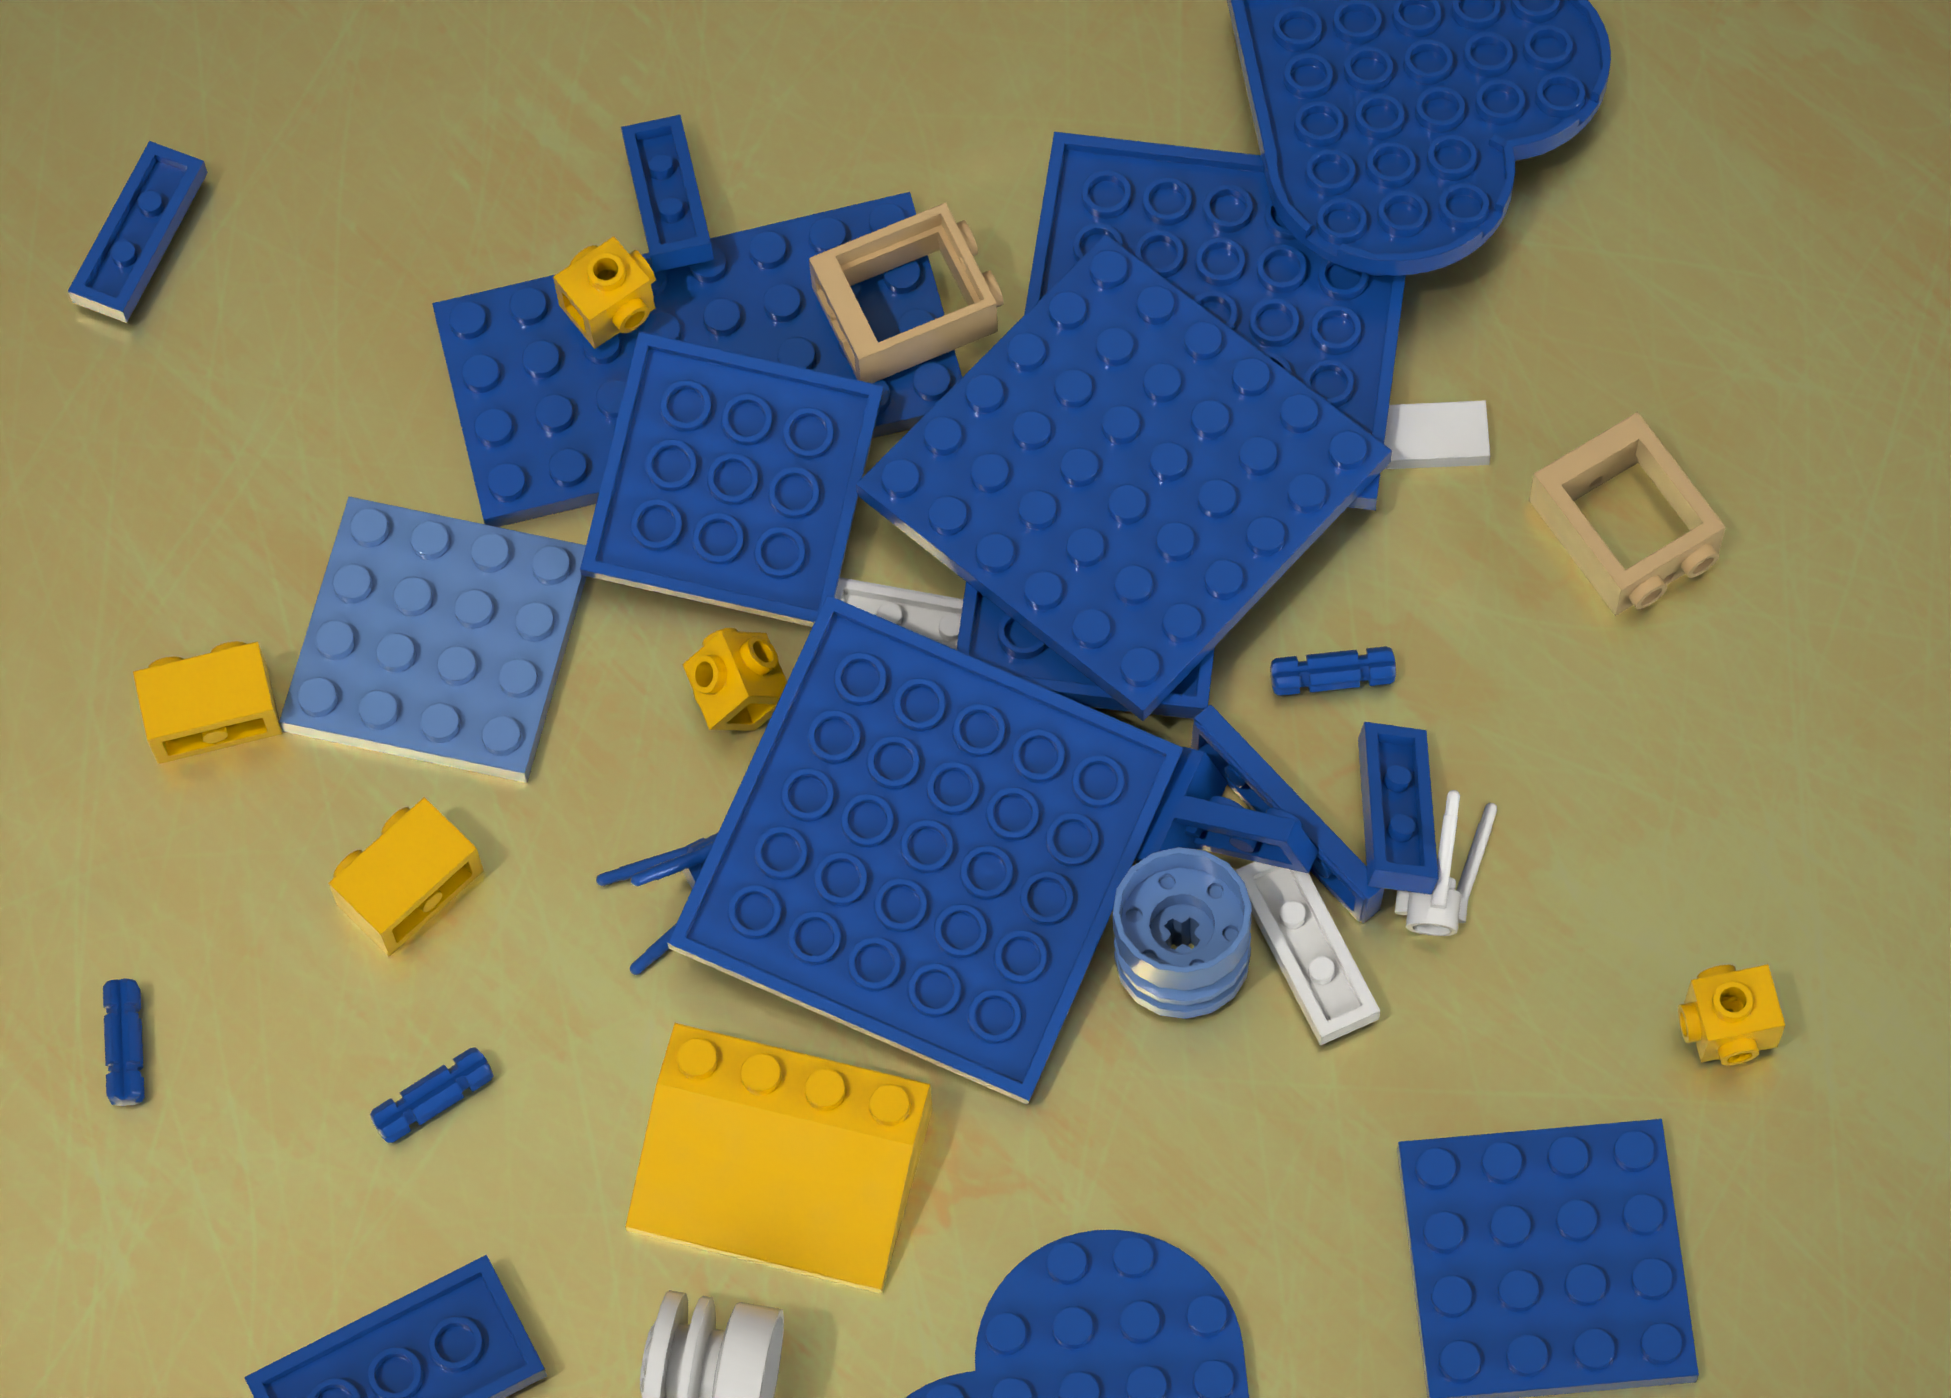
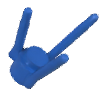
[596,833,718,975]

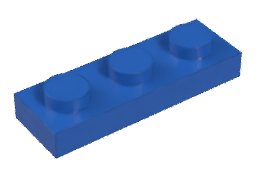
[621,115,714,272]
[68,141,208,323]
[1358,722,1438,894]

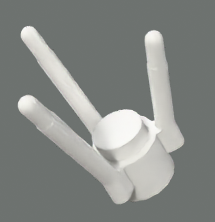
[1395,790,1497,936]

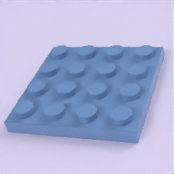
[279,497,587,783]

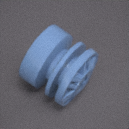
[1113,847,1252,1019]

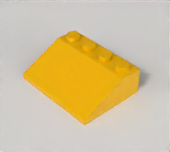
[625,1023,933,1294]

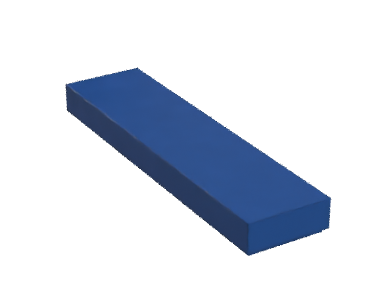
[1191,705,1385,924]

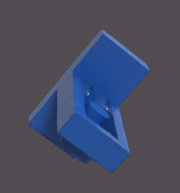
[1135,747,1319,874]

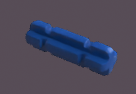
[1270,646,1396,696]
[103,979,145,1106]
[370,1047,493,1143]

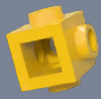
[553,236,656,349]
[682,628,787,731]
[1678,964,1786,1065]

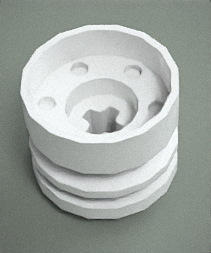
[640,1290,784,1398]

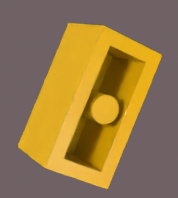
[133,641,282,764]
[328,797,484,957]

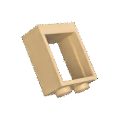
[809,203,1004,383]
[1529,412,1726,616]

